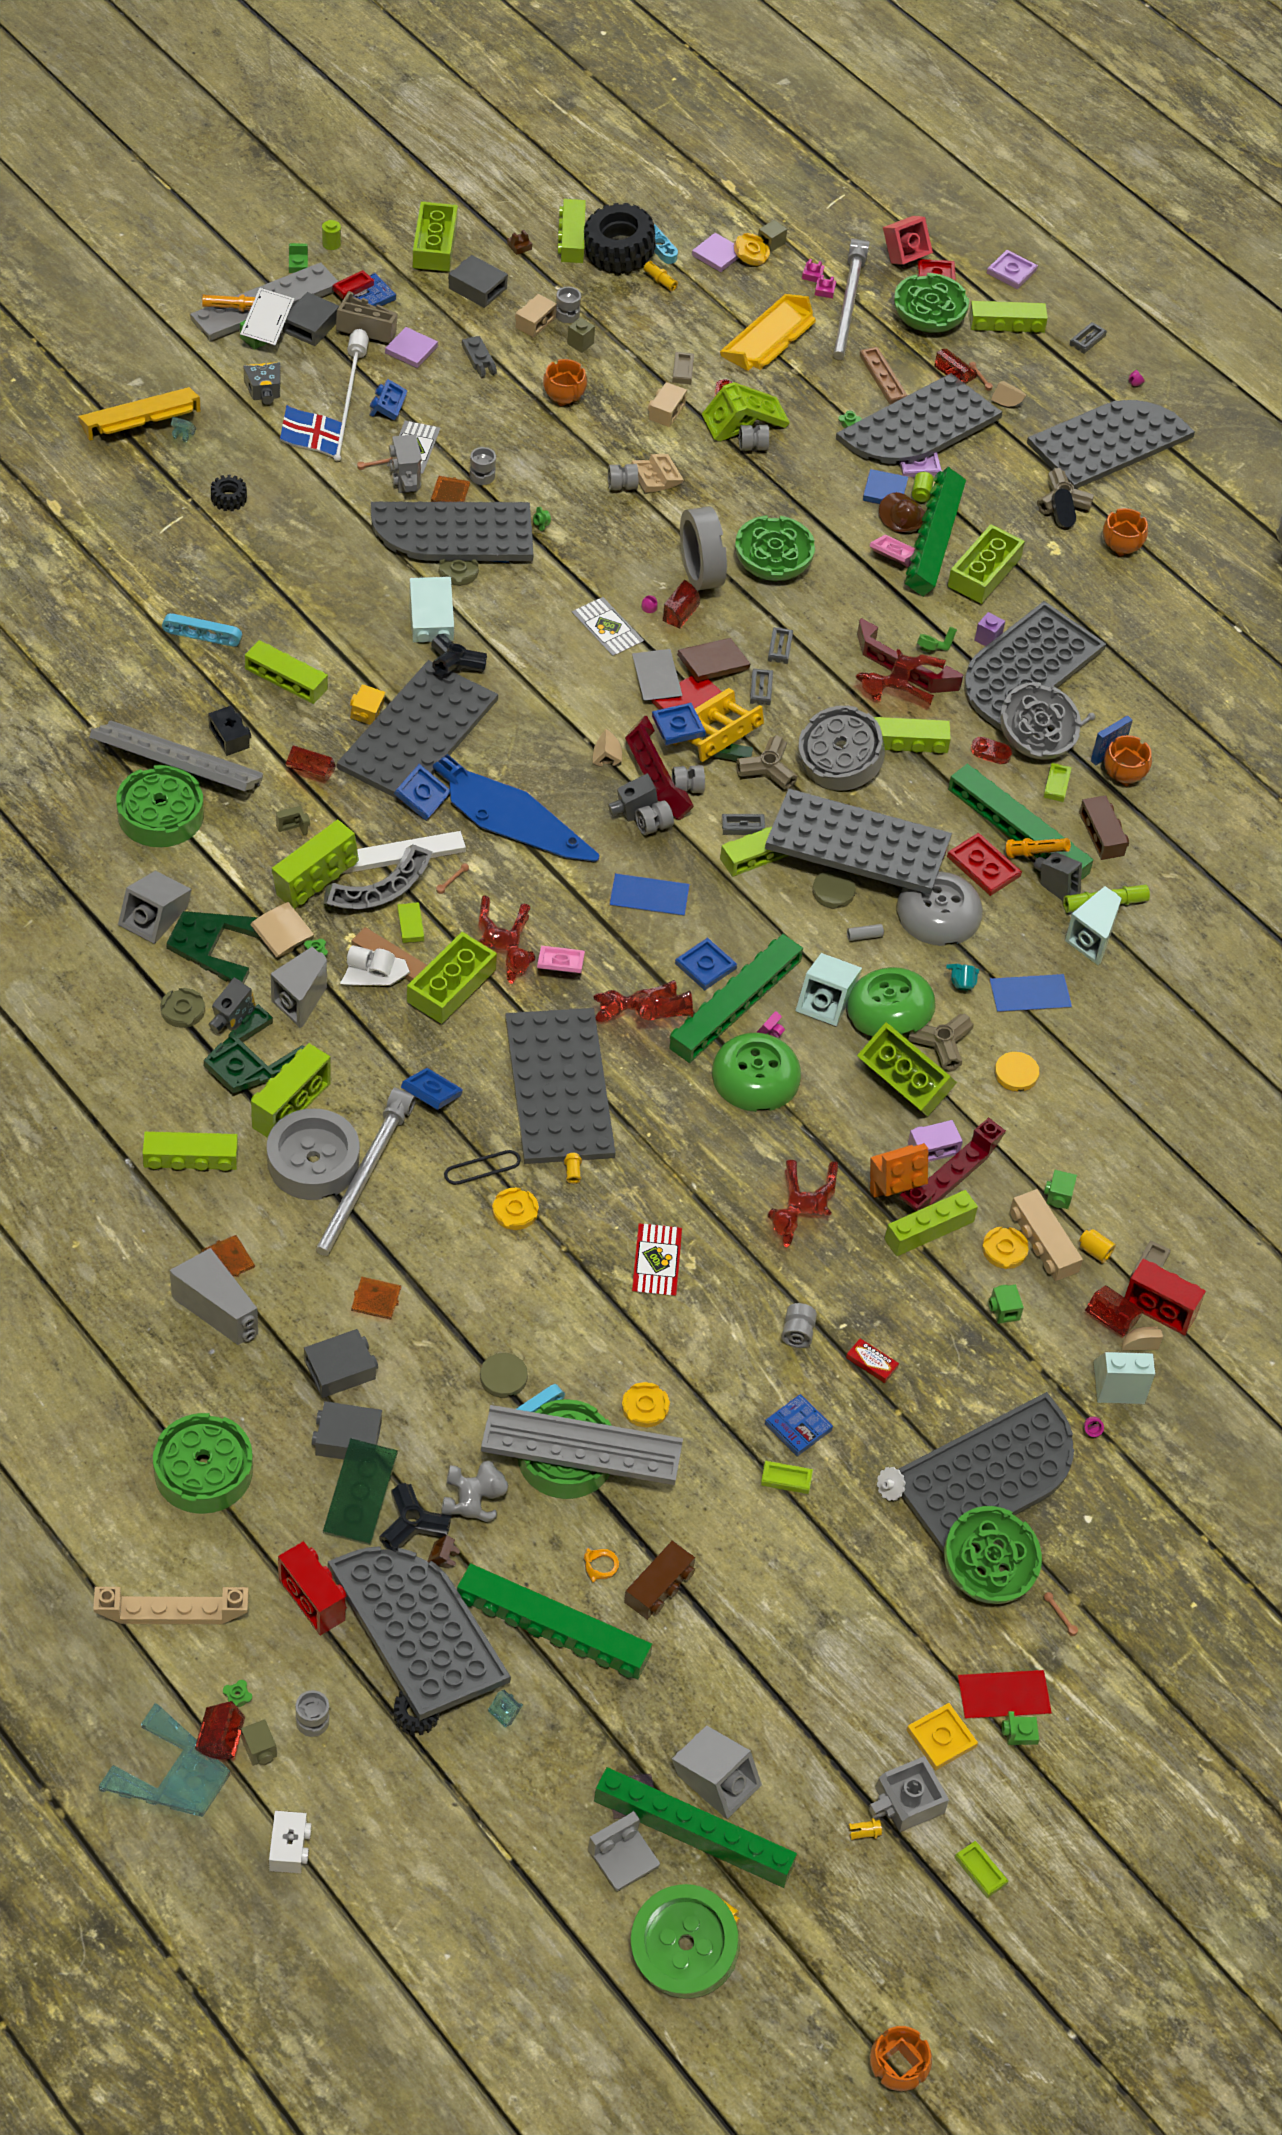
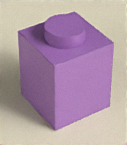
[974,612,1005,646]

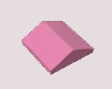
[870,535,915,567]
[537,945,585,974]

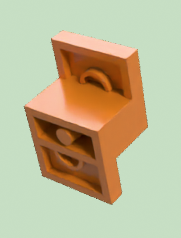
[870,1143,928,1198]

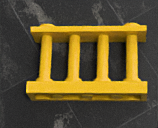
[673,688,764,762]

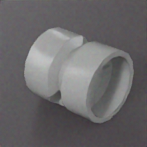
[556,286,581,323]
[739,425,769,451]
[470,447,496,485]
[608,464,639,490]
[672,765,705,793]
[635,801,674,835]
[782,1303,817,1348]
[295,1690,329,1737]

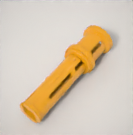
[202,294,256,312]
[1006,838,1071,858]

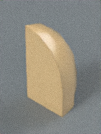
[991,381,1026,407]
[592,729,622,766]
[1122,1326,1163,1351]

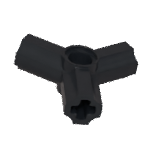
[431,634,487,676]
[379,1483,451,1552]

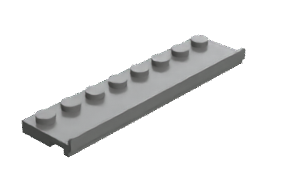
[190,263,339,342]
[90,721,263,791]
[481,1405,683,1485]

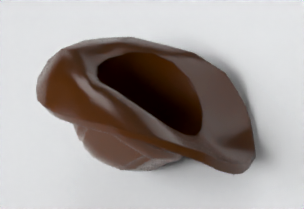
[879,492,925,533]

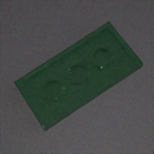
[323,1438,398,1546]

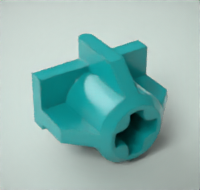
[946,964,979,991]

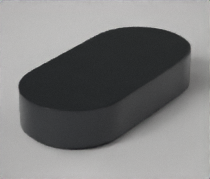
[1051,488,1076,528]

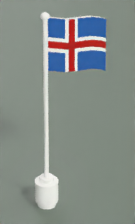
[280,329,369,461]

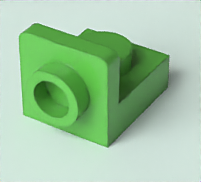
[289,243,308,273]
[1002,1711,1039,1745]

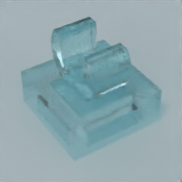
[171,417,196,442]
[488,1690,523,1727]

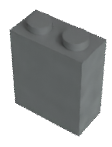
[448,255,508,308]
[283,292,339,346]
[304,1329,378,1398]
[312,1401,382,1464]

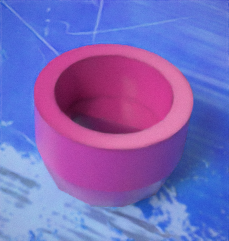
[1128,370,1145,387]
[641,595,658,613]
[1084,1416,1104,1437]

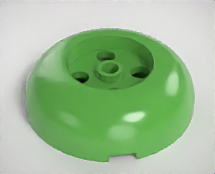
[894,273,969,333]
[735,515,815,581]
[847,967,936,1036]
[712,1033,801,1112]
[944,1506,1042,1604]

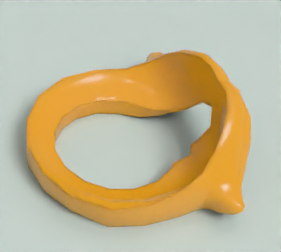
[584,1548,619,1583]

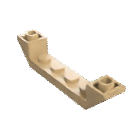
[93,1587,248,1624]

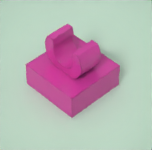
[802,259,825,283]
[815,275,836,299]
[756,1011,785,1038]

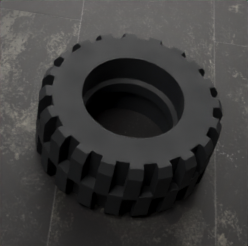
[584,203,656,273]

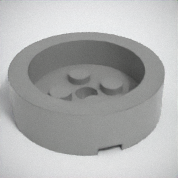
[680,506,727,591]
[799,706,885,791]
[267,1109,360,1200]

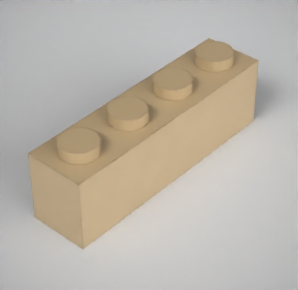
[1010,1189,1083,1281]

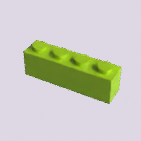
[558,199,586,263]
[969,301,1048,333]
[245,640,328,704]
[874,717,951,753]
[720,827,789,877]
[143,1131,238,1171]
[884,1190,978,1257]

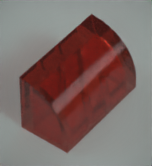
[934,349,977,384]
[662,580,700,629]
[285,745,336,779]
[1085,1285,1144,1337]
[195,1701,245,1759]

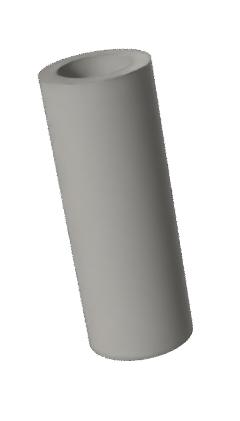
[847,924,884,941]

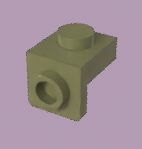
[276,806,310,835]

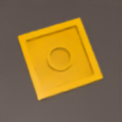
[906,1703,978,1771]

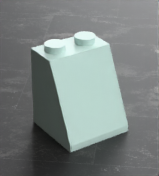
[409,577,454,643]
[1065,886,1122,965]
[796,953,862,1026]
[1094,1352,1155,1404]

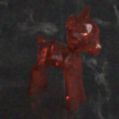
[855,649,946,705]
[478,895,536,984]
[593,980,693,1022]
[767,1160,838,1247]

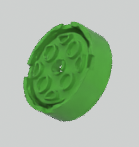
[116,765,204,848]
[517,1399,612,1499]
[153,1413,253,1514]
[631,1884,740,1999]

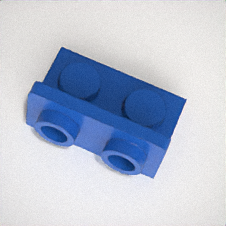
[369,379,408,420]

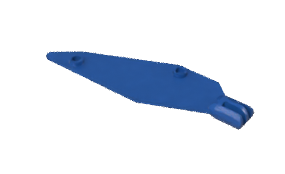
[432,754,599,862]

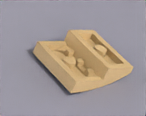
[631,454,684,493]
[250,902,314,957]

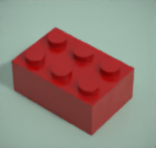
[1123,1258,1206,1336]
[278,1541,347,1636]

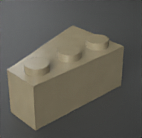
[336,291,398,343]

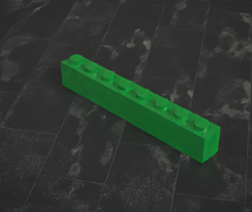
[905,467,966,597]
[948,763,1093,880]
[669,934,803,1063]
[457,1563,652,1680]
[594,1767,797,1888]

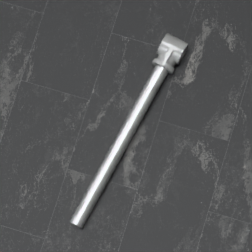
[833,238,870,360]
[316,1087,417,1256]

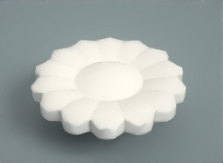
[877,1467,906,1501]

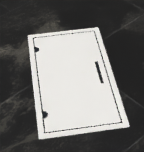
[240,288,294,345]

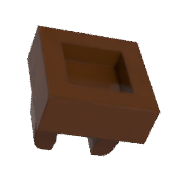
[507,230,533,255]
[427,1535,460,1568]

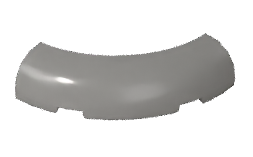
[324,844,433,909]

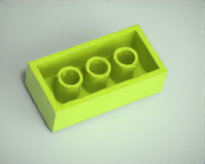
[412,201,458,272]
[948,524,1025,604]
[271,819,359,909]
[407,932,497,1024]
[857,1022,957,1116]
[251,1043,331,1138]

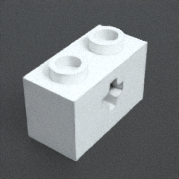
[269,1811,311,1873]

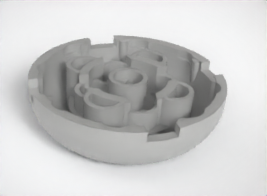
[1000,682,1081,760]
[896,871,983,946]

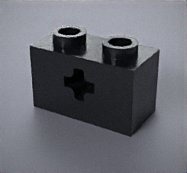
[208,706,251,756]

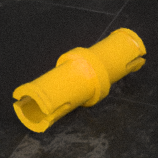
[643,261,678,292]

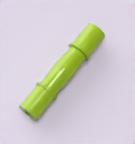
[1063,884,1150,913]

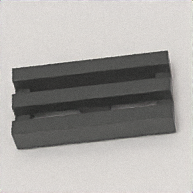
[1069,322,1107,354]
[768,627,793,664]
[750,669,773,705]
[721,814,765,835]

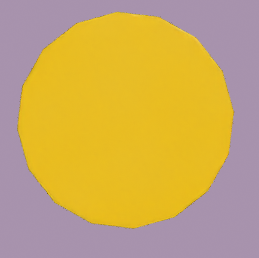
[734,233,770,266]
[995,1052,1039,1092]
[492,1187,539,1230]
[982,1227,1029,1269]
[622,1382,670,1428]

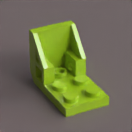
[702,382,790,442]

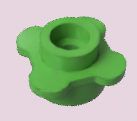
[838,410,862,428]
[533,507,551,531]
[304,939,328,956]
[223,1680,252,1708]

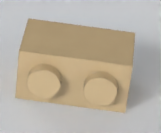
[515,294,557,338]
[648,382,687,427]

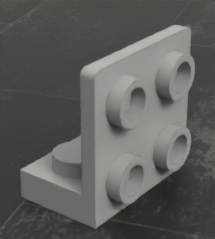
[588,1811,660,1891]

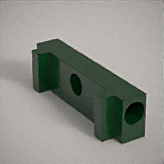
[708,744,753,761]

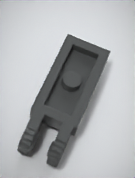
[462,336,497,377]

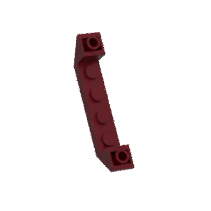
[857,618,964,693]
[625,715,694,820]
[899,1117,1006,1211]

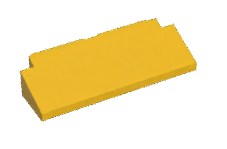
[720,294,816,371]
[78,387,201,441]

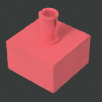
[883,216,933,264]

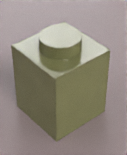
[758,220,787,253]
[567,317,595,353]
[241,1719,277,1766]

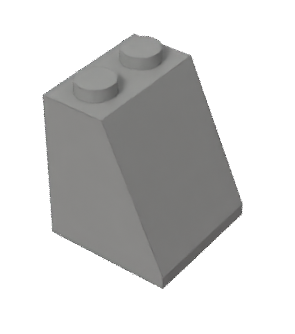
[118,870,192,944]
[271,947,327,1028]
[672,1725,762,1819]

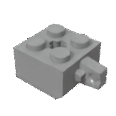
[389,434,422,493]
[869,1756,949,1832]

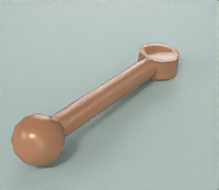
[969,362,993,391]
[357,457,392,470]
[436,863,469,894]
[1044,1592,1078,1636]

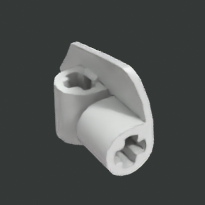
[340,945,410,986]

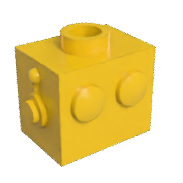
[350,684,386,725]

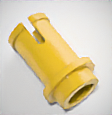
[564,1153,582,1184]
[848,1818,882,1840]

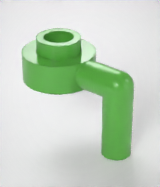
[917,627,957,652]

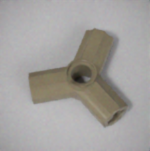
[1037,468,1094,515]
[736,735,798,790]
[909,1013,974,1071]

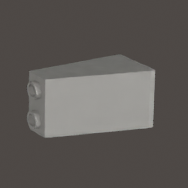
[170,1248,258,1345]

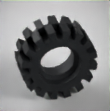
[211,475,247,511]
[394,1691,440,1736]

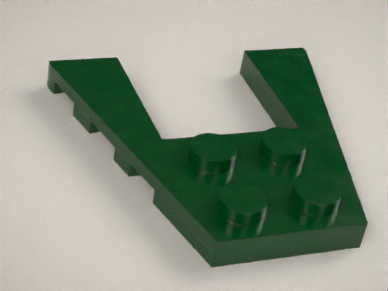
[166,911,261,983]
[203,1004,305,1093]

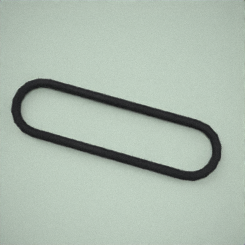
[444,1150,521,1185]

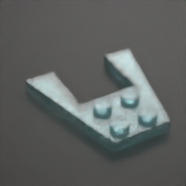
[99,1703,230,1817]

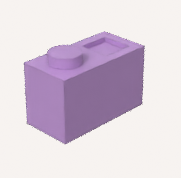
[908,1120,963,1162]

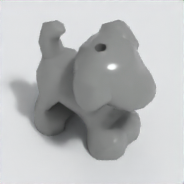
[441,1461,508,1522]

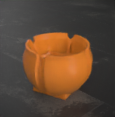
[543,359,587,407]
[1103,508,1148,557]
[1104,735,1152,787]
[870,2026,932,2091]

